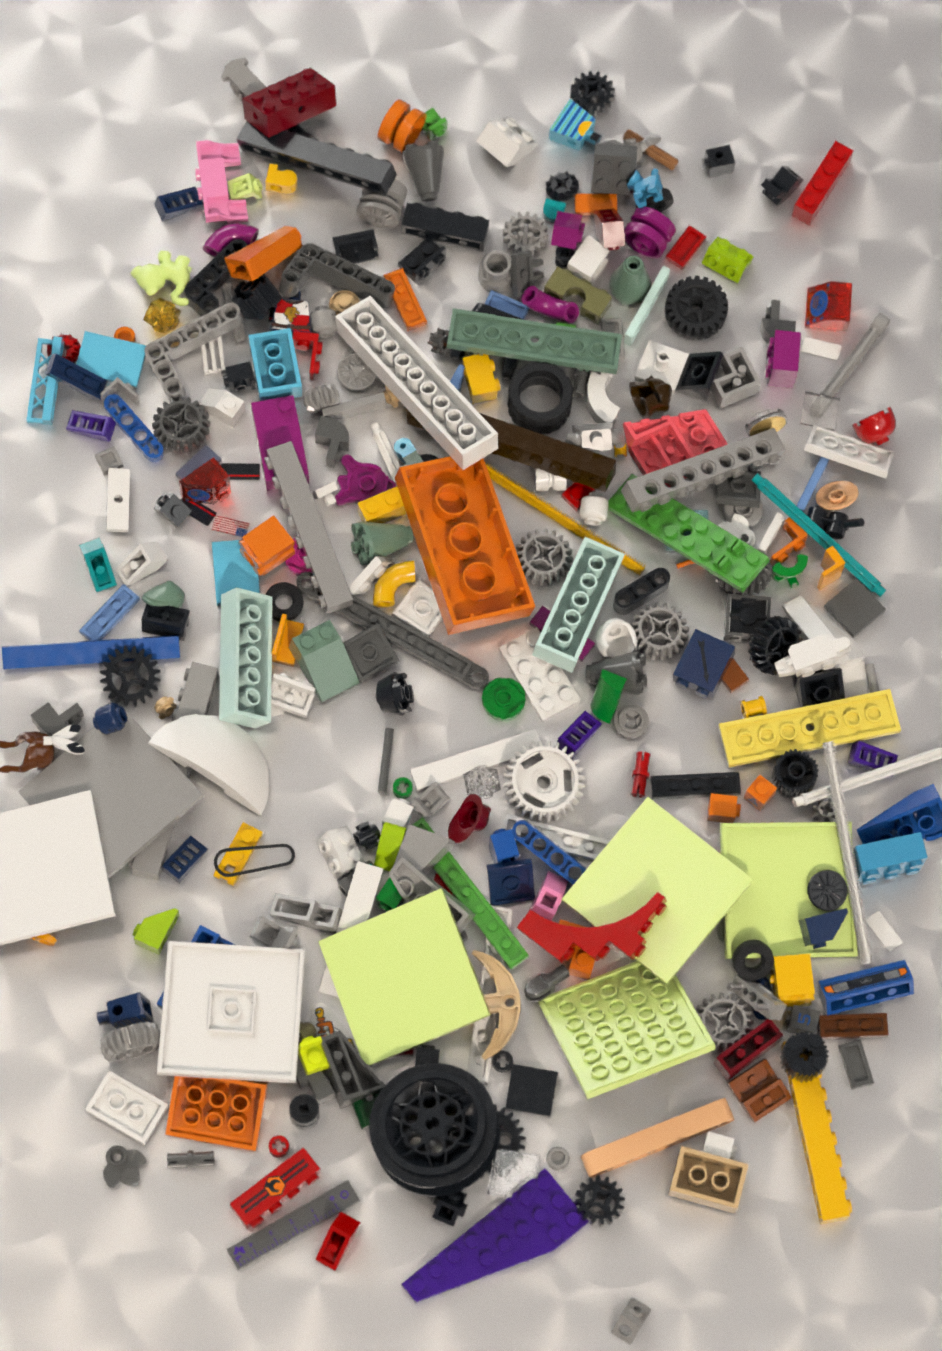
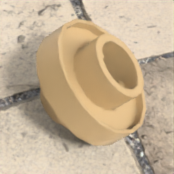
[329,290,360,315]

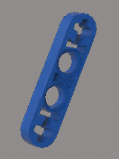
[104,394,164,462]

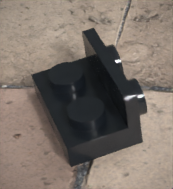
[398,237,446,283]

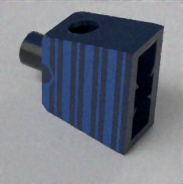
[97,992,154,1029]

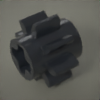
[353,821,381,850]

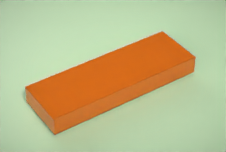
[383,268,427,332]

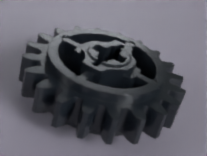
[100,646,161,707]

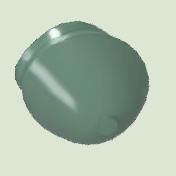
[141,581,185,608]

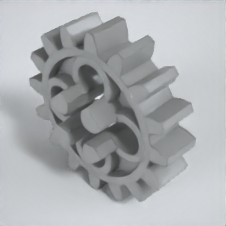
[503,212,549,255]

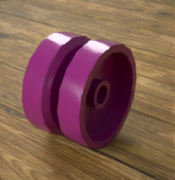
[624,207,676,259]

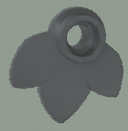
[103,1145,147,1189]

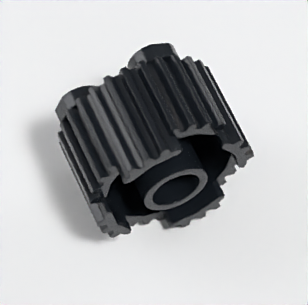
[232,274,282,320]
[771,749,819,799]
[780,1032,829,1083]

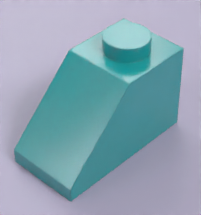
[79,538,117,592]

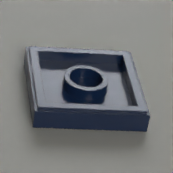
[486,858,535,906]

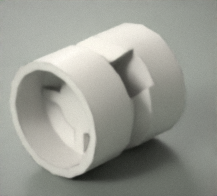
[534,469,566,492]

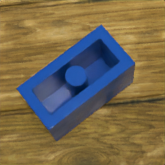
[489,828,519,864]

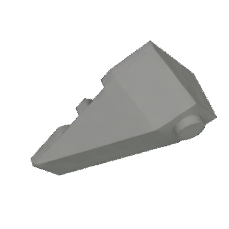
[388,856,476,933]

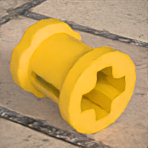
[740,695,767,718]

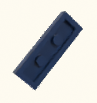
[45,354,107,401]

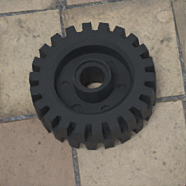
[665,276,728,340]

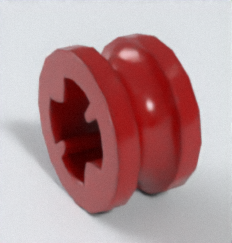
[269,1135,289,1158]

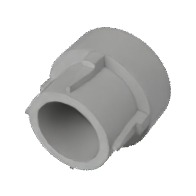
[478,251,512,293]

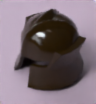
[629,375,672,419]

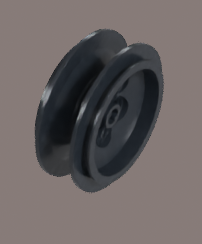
[369,1063,500,1197]

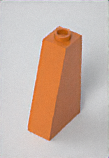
[224,226,303,281]

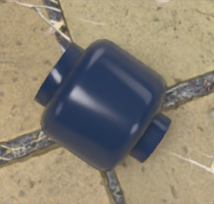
[93,703,128,735]

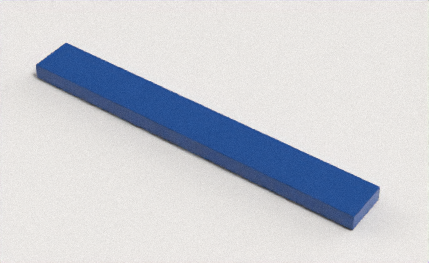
[2,635,180,669]

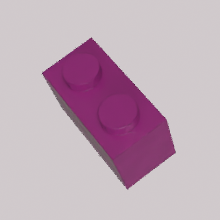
[551,211,585,249]

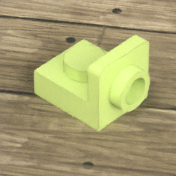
[227,173,263,200]

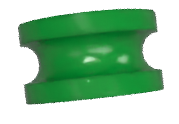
[393,777,413,799]

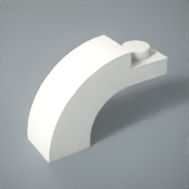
[586,371,620,426]

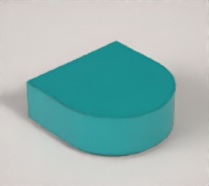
[543,198,566,223]

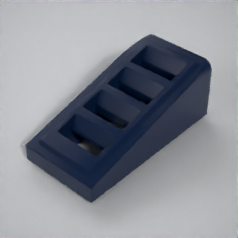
[155,186,203,221]
[161,836,208,884]

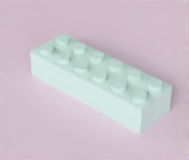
[532,537,625,673]
[219,587,272,729]

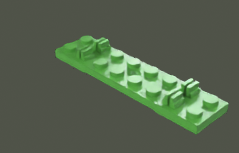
[608,474,769,593]

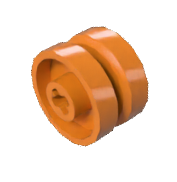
[377,99,426,153]

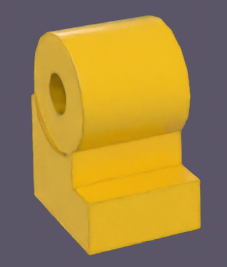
[265,163,297,194]

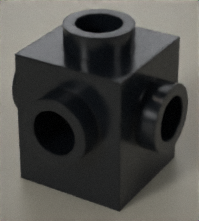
[432,1192,468,1227]

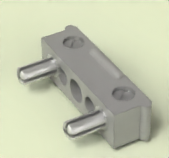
[727,975,787,1021]

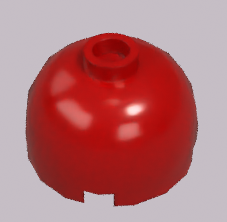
[852,407,896,446]

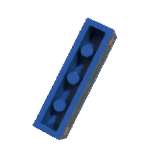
[818,960,914,1015]

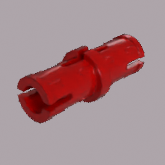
[631,751,651,798]

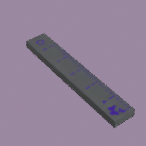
[227,1180,360,1270]

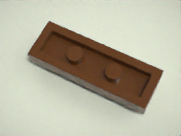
[818,1013,889,1039]

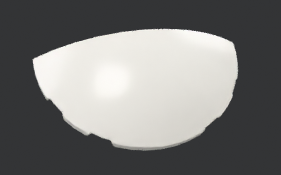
[148,714,269,816]

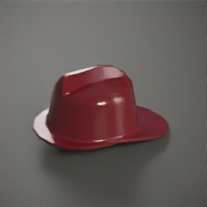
[448,794,491,843]

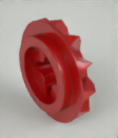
[47,333,81,363]

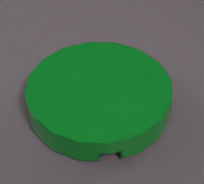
[482,677,526,721]

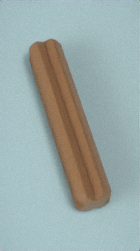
[623,129,679,170]

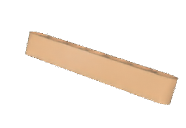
[580,1098,735,1178]

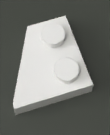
[348,556,395,594]

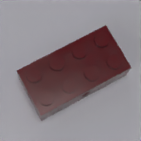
[242,67,337,137]

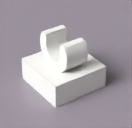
[312,482,338,506]

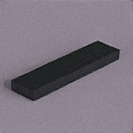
[650,772,741,800]

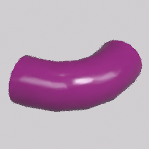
[202,223,259,257]
[521,286,579,323]

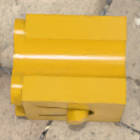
[769,954,815,1008]

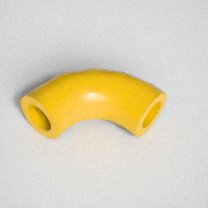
[373,561,415,608]

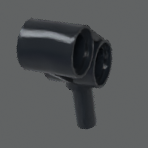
[807,507,865,539]

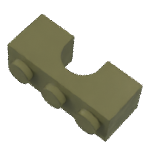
[544,266,612,325]

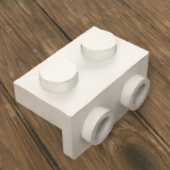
[271,673,316,718]
[317,826,365,880]

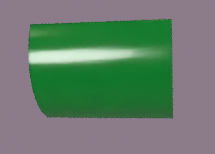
[590,669,627,724]

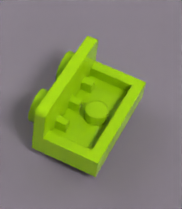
[702,237,754,283]

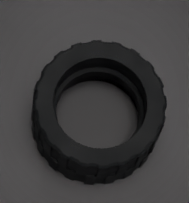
[507,362,573,434]

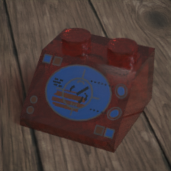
[805,281,852,332]
[179,457,231,505]

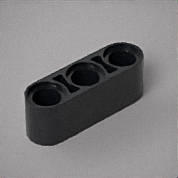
[613,568,670,615]

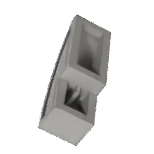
[269,894,343,933]

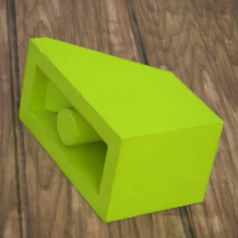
[132,908,180,955]

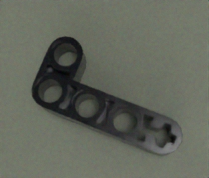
[184,239,247,316]

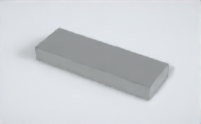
[321,393,386,420]

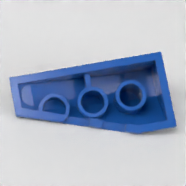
[857,784,942,844]

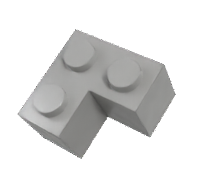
[711,347,761,409]

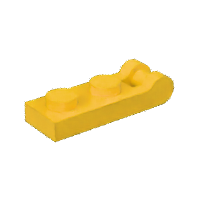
[213,822,263,886]

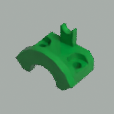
[771,554,808,588]

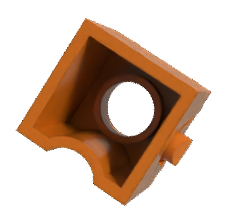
[239,515,295,577]

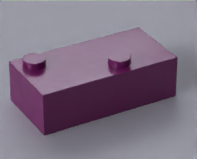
[251,395,309,491]

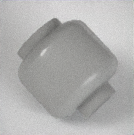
[310,305,337,338]

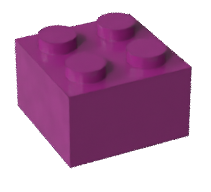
[765,330,801,389]

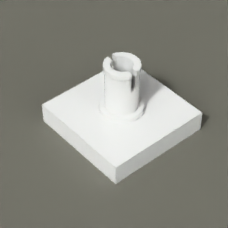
[634,340,689,394]

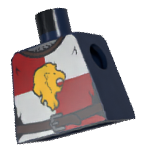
[270,291,311,337]

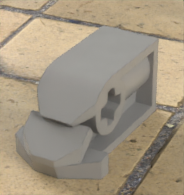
[221,58,266,102]

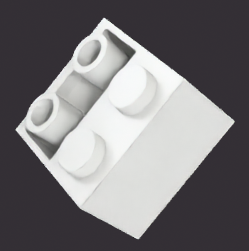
[477,116,538,167]

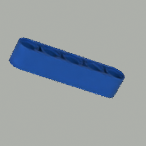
[512,820,587,885]

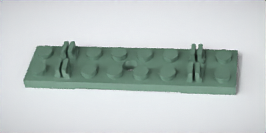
[447,308,622,374]

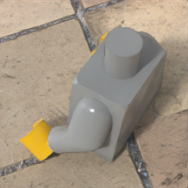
[565,422,627,458]

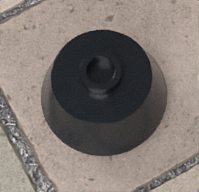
[376,672,414,716]

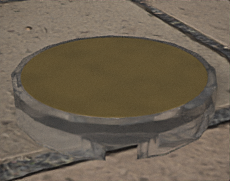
[745,409,787,437]

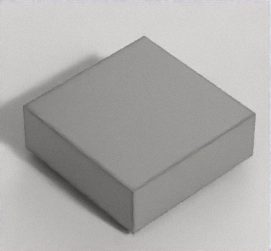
[95,446,124,475]

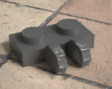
[511,250,544,297]

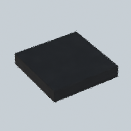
[505,1064,558,1118]

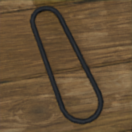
[214,844,295,877]

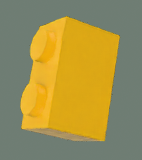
[462,354,501,404]
[357,487,406,523]

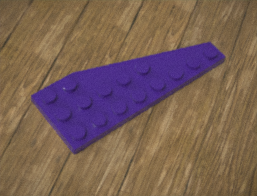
[401,1168,589,1303]

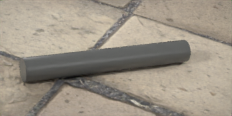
[378,728,394,794]

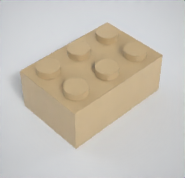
[668,1146,749,1214]

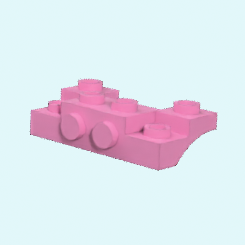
[195,140,248,224]

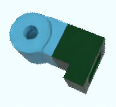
[394,438,424,467]

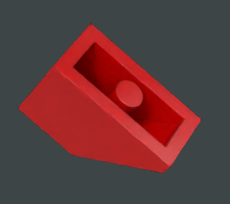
[315,1212,361,1271]

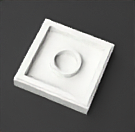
[392,579,443,637]

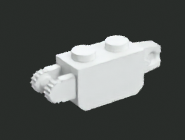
[775,634,852,678]

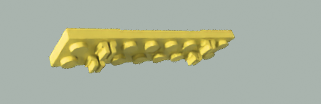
[718,689,901,768]

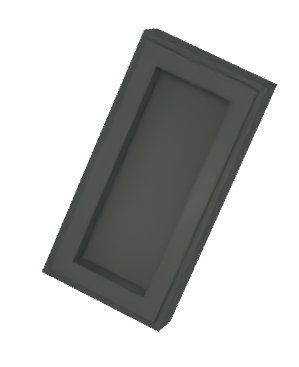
[838,1039,874,1090]

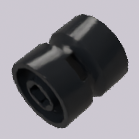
[289,1094,319,1130]

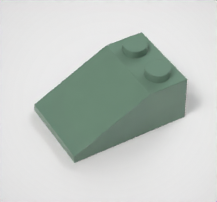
[289,620,360,703]

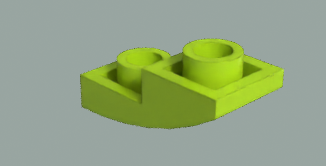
[374,822,406,872]

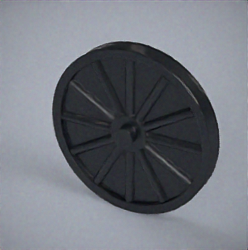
[807,870,848,911]

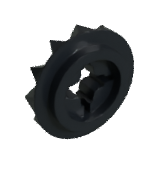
[546,171,579,202]

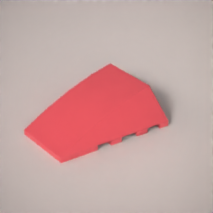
[623,409,728,488]

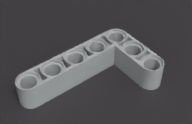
[145,303,243,401]

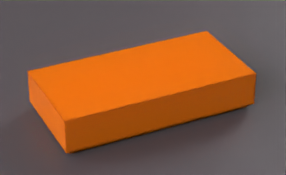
[575,194,617,216]

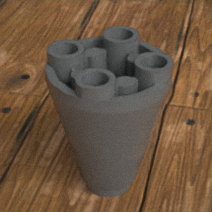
[402,141,444,202]
[586,651,647,695]

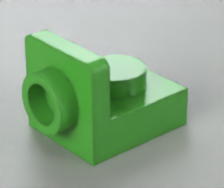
[422,108,447,140]

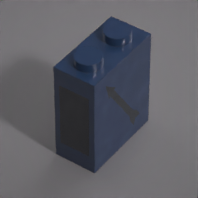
[673,629,735,699]

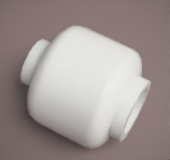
[580,492,609,526]

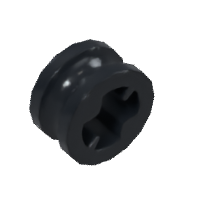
[492,1051,513,1073]

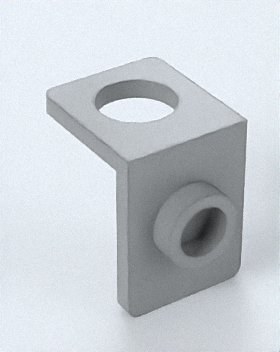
[100,377,140,405]
[611,1298,651,1344]

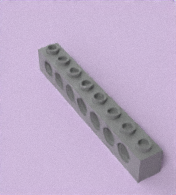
[621,428,786,513]

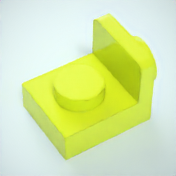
[298,1036,329,1075]

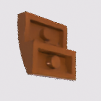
[727,1059,792,1123]

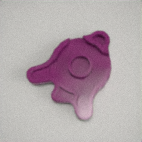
[335,454,396,506]

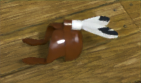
[0,724,85,773]

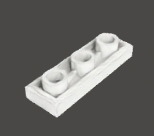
[106,468,130,533]

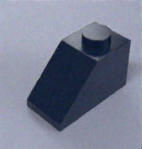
[798,908,848,949]

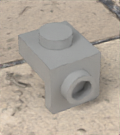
[411,782,451,817]

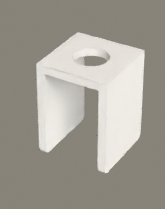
[567,236,610,284]

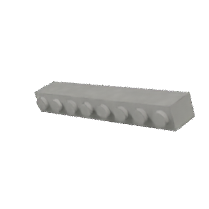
[264,441,353,614]

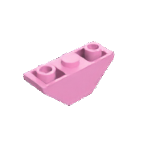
[529,870,568,921]

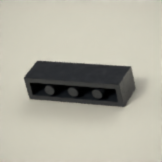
[401,203,489,252]

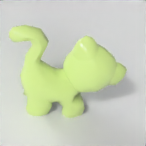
[130,251,192,306]

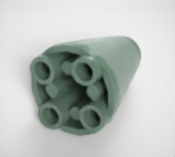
[609,256,651,306]
[351,522,413,565]

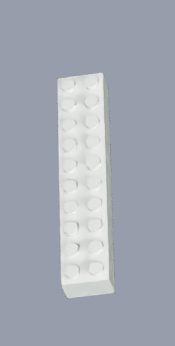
[335,296,498,470]

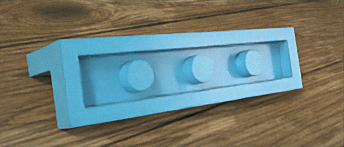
[26,336,64,426]

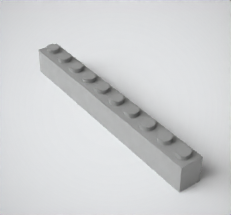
[129,662,219,881]

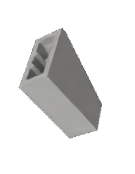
[393,824,455,874]

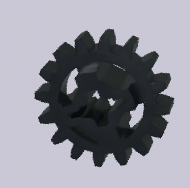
[570,71,615,116]
[574,1175,625,1227]

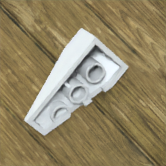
[782,595,865,672]

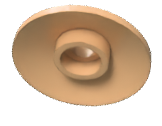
[815,481,859,510]

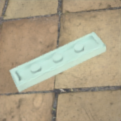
[624,266,670,346]

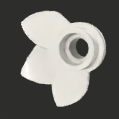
[717,514,756,547]

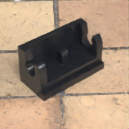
[332,229,379,264]
[141,603,190,641]

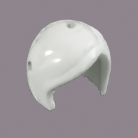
[595,618,638,658]

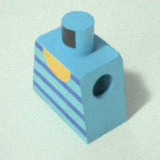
[549,99,602,150]

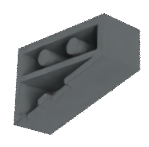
[321,1031,386,1108]

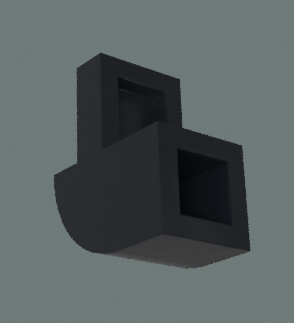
[761,166,803,206]

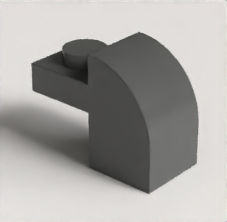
[760,300,796,344]
[315,416,349,468]
[31,702,84,736]

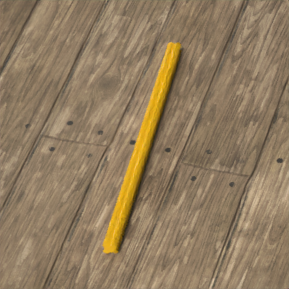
[485,461,646,576]

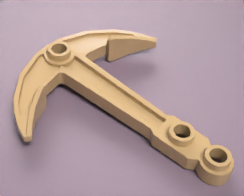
[472,950,521,1060]

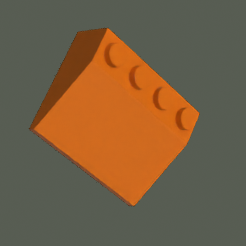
[165,1076,269,1151]

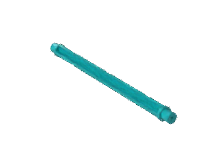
[751,473,886,597]

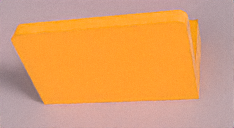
[817,546,846,591]
[272,614,304,667]

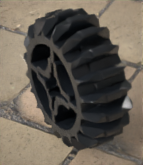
[748,616,803,675]

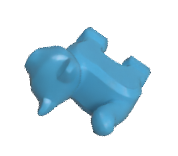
[627,168,663,208]

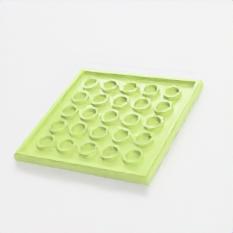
[538,961,716,1099]

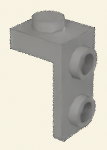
[250,916,299,948]

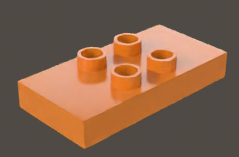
[395,456,536,635]

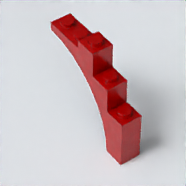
[516,892,667,963]

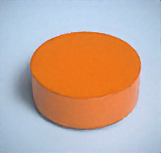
[114,327,136,343]

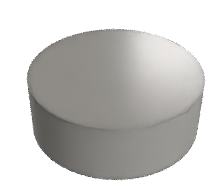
[546,1147,570,1171]

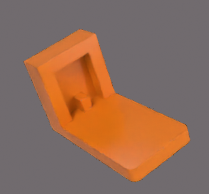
[770,517,808,566]

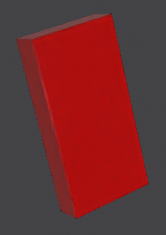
[665,225,707,270]

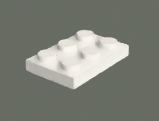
[85,1071,168,1146]

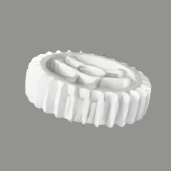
[503,740,585,823]

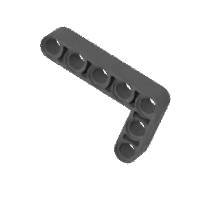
[279,243,395,308]

